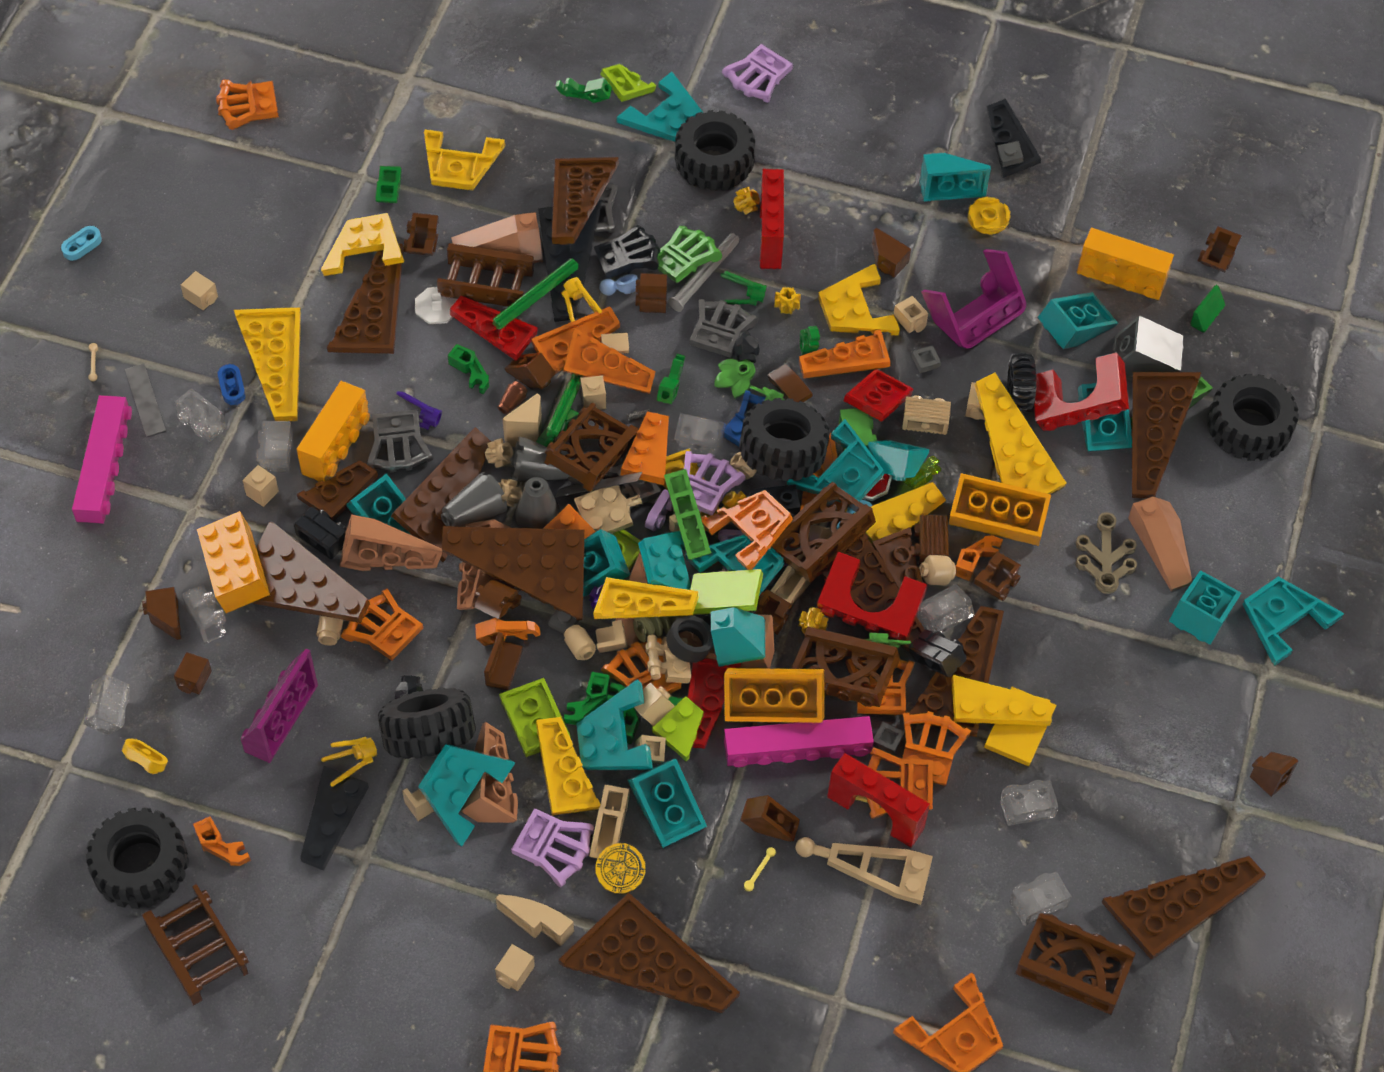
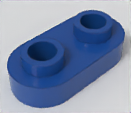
[218,364,245,405]

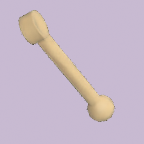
[88,343,98,382]

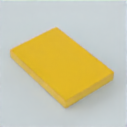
[984,687,1056,767]

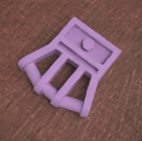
[722,44,793,103]
[684,451,746,516]
[512,808,594,887]

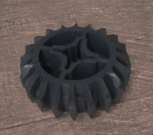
[1007,353,1037,413]

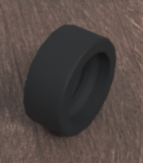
[666,616,713,663]

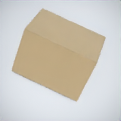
[503,393,542,447]

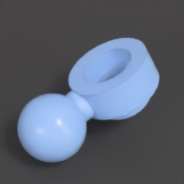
[599,274,638,296]

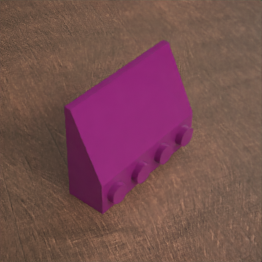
[241,649,318,763]

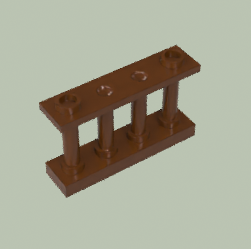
[437,243,534,307]
[142,884,249,1005]

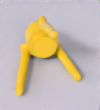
[562,277,602,322]
[321,736,377,787]

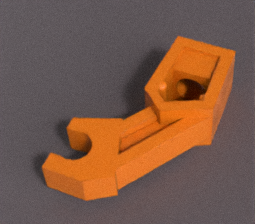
[955,535,1003,581]
[475,618,540,646]
[193,816,251,866]

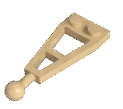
[796,837,933,905]

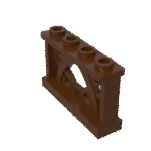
[544,403,639,492]
[771,482,876,583]
[791,627,900,707]
[1015,913,1136,1015]

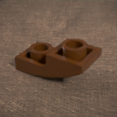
[768,364,813,403]

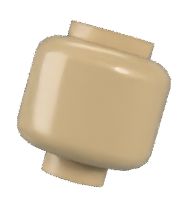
[919,555,956,586]

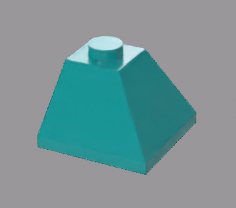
[868,440,929,481]
[711,607,765,666]

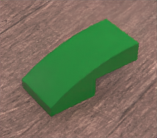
[375,166,402,203]

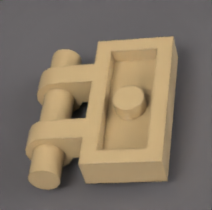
[645,635,691,683]

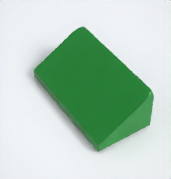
[1190,285,1225,332]

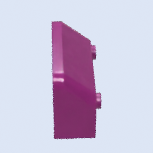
[922,249,1026,348]

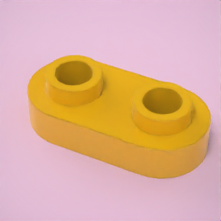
[122,739,168,774]

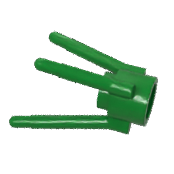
[720,271,767,306]

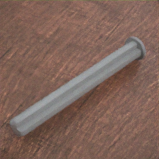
[668,233,740,312]

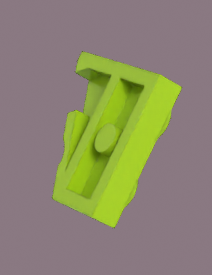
[601,64,656,102]

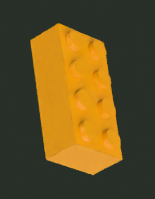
[1077,227,1174,300]
[297,381,370,482]
[949,473,1051,546]
[197,511,270,613]
[724,668,825,723]

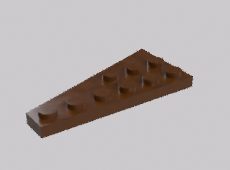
[552,157,619,245]
[327,244,403,354]
[1132,372,1201,498]
[391,427,492,562]
[820,513,925,654]
[909,606,1004,737]
[1102,856,1266,960]

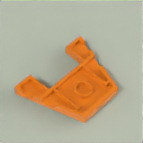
[701,490,793,570]
[893,972,1003,1072]

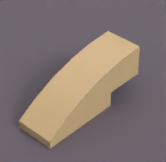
[771,548,812,605]
[589,785,630,859]
[496,895,574,946]

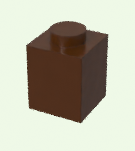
[174,652,212,695]

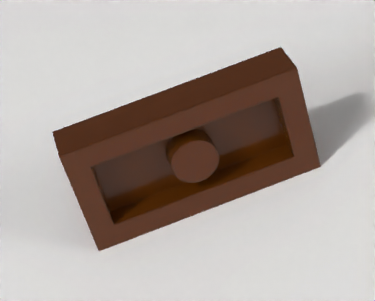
[484,632,523,691]

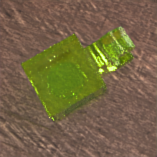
[903,456,942,490]

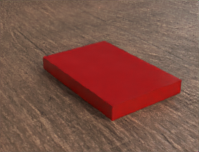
[843,369,914,422]

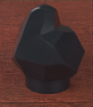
[733,331,760,363]
[395,675,423,699]

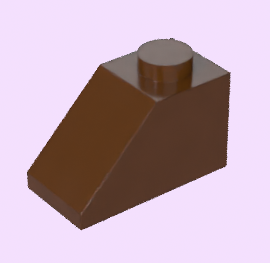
[872,228,911,278]
[504,353,556,389]
[142,587,182,640]
[1250,752,1298,797]
[740,795,800,842]

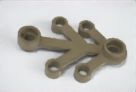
[1075,512,1137,594]

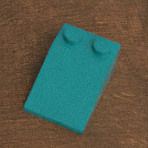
[920,153,991,201]
[1037,292,1118,349]
[1077,383,1132,452]
[346,473,411,535]
[583,529,630,597]
[1169,570,1242,645]
[627,759,707,848]

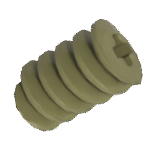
[633,616,682,642]

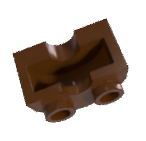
[403,213,439,256]
[1197,226,1242,273]
[974,552,1021,601]
[474,578,522,619]
[750,589,792,635]

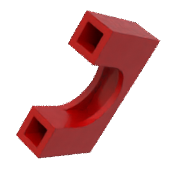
[760,169,784,269]
[1034,352,1129,431]
[817,552,927,641]
[827,753,930,848]

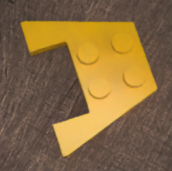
[424,129,505,190]
[321,213,404,276]
[818,264,900,336]

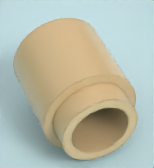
[316,616,343,646]
[564,625,596,660]

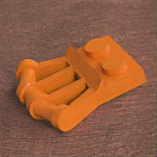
[216,79,279,130]
[341,589,423,661]
[601,638,682,694]
[846,658,915,715]
[899,711,971,786]
[866,748,933,819]
[483,1022,561,1072]

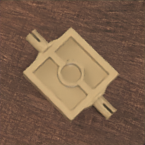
[574,485,642,534]

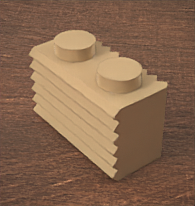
[902,395,951,435]

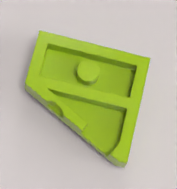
[652,696,703,761]

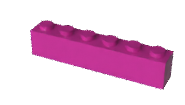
[72,395,132,524]
[724,716,874,767]

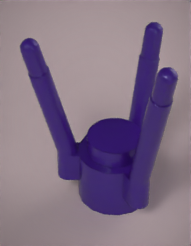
[396,391,442,430]

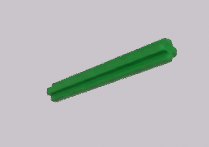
[493,259,578,329]
[546,374,584,438]

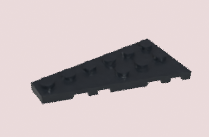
[538,200,602,322]

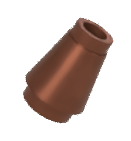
[497,381,528,415]

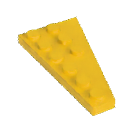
[234,307,301,422]
[975,373,1067,494]

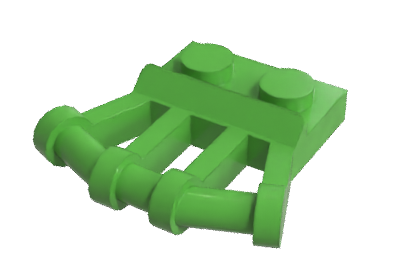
[658,225,722,283]

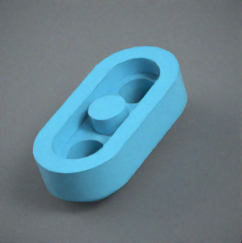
[61,226,102,260]

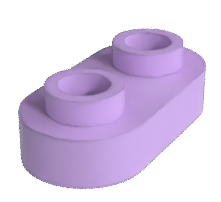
[645,489,673,531]

